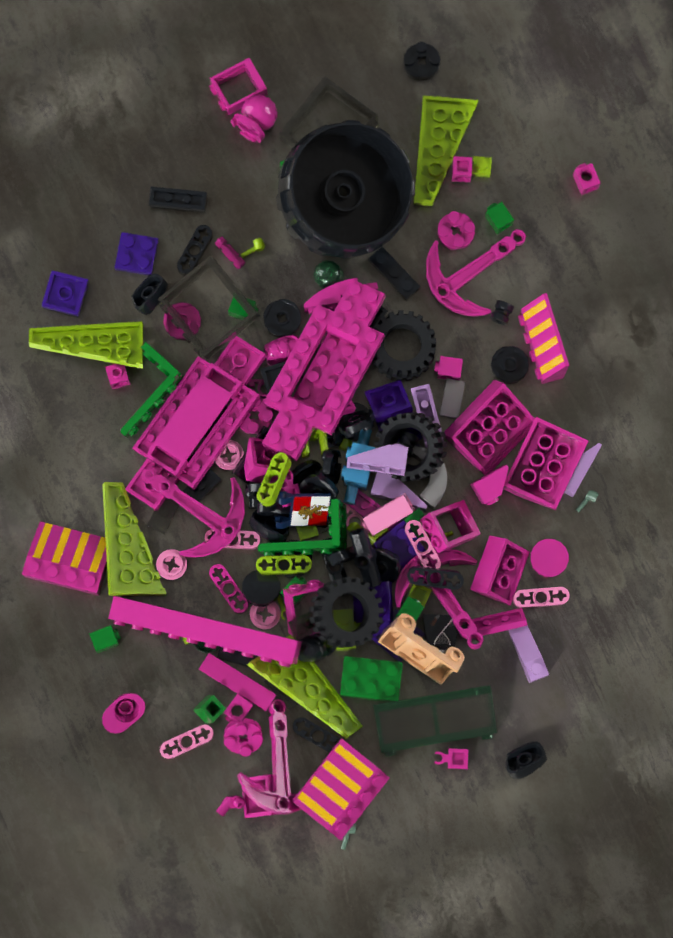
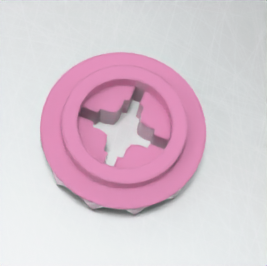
[215,440,244,470]
[156,549,187,580]
[250,602,281,630]

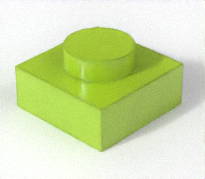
[472,156,492,178]
[296,526,319,541]
[408,585,432,606]

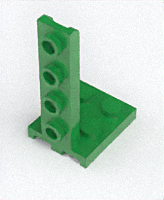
[121,342,184,438]
[258,499,347,556]

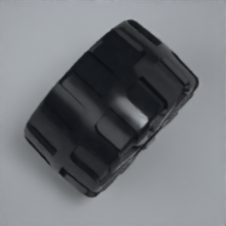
[276,120,415,259]

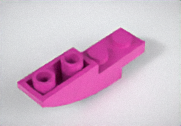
[304,278,378,314]

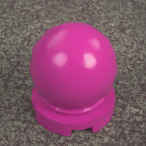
[231,95,278,143]

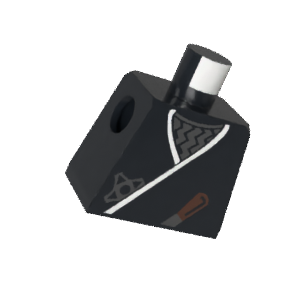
[423,614,458,653]

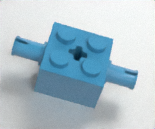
[341,430,375,505]

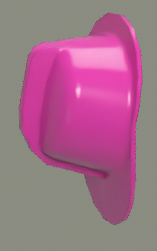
[102,693,145,734]

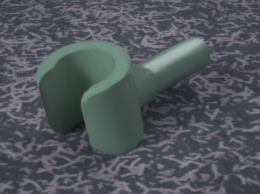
[575,490,599,512]
[341,823,356,850]

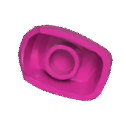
[264,335,299,365]

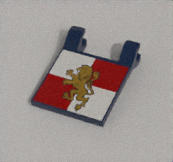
[275,491,331,529]

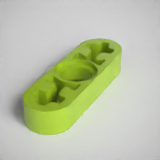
[257,452,291,507]
[256,555,312,575]

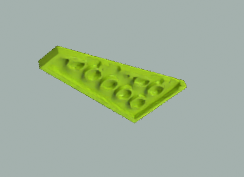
[102,482,167,596]
[247,635,363,739]

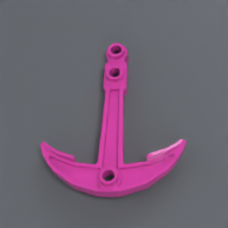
[426,229,526,317]
[141,468,245,558]
[395,549,483,649]
[237,699,302,815]

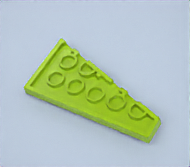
[414,95,479,206]
[29,321,143,369]

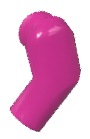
[216,795,245,817]

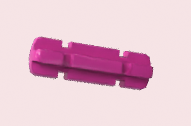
[215,237,245,269]

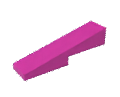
[198,653,276,711]

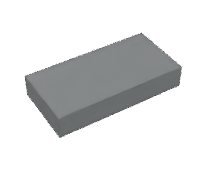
[440,378,465,419]

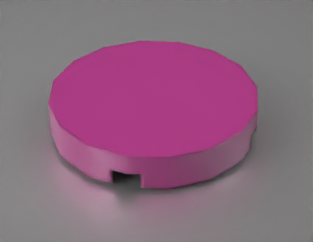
[163,302,201,340]
[530,539,569,577]

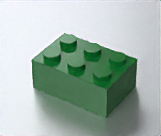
[340,656,403,703]

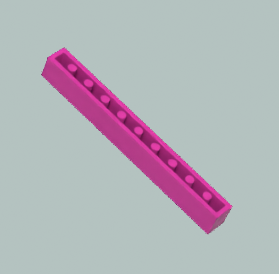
[108,596,302,667]

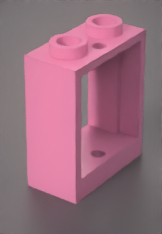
[362,493,415,536]

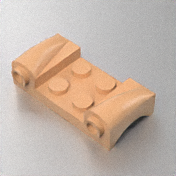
[377,614,465,685]

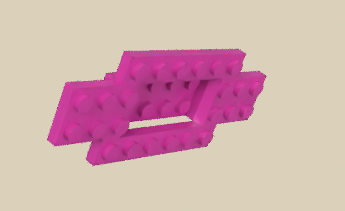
[262,279,386,461]
[125,335,267,511]

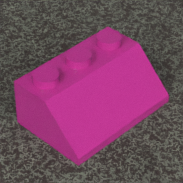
[470,535,530,606]

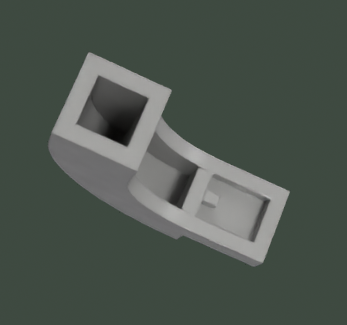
[412,444,447,511]

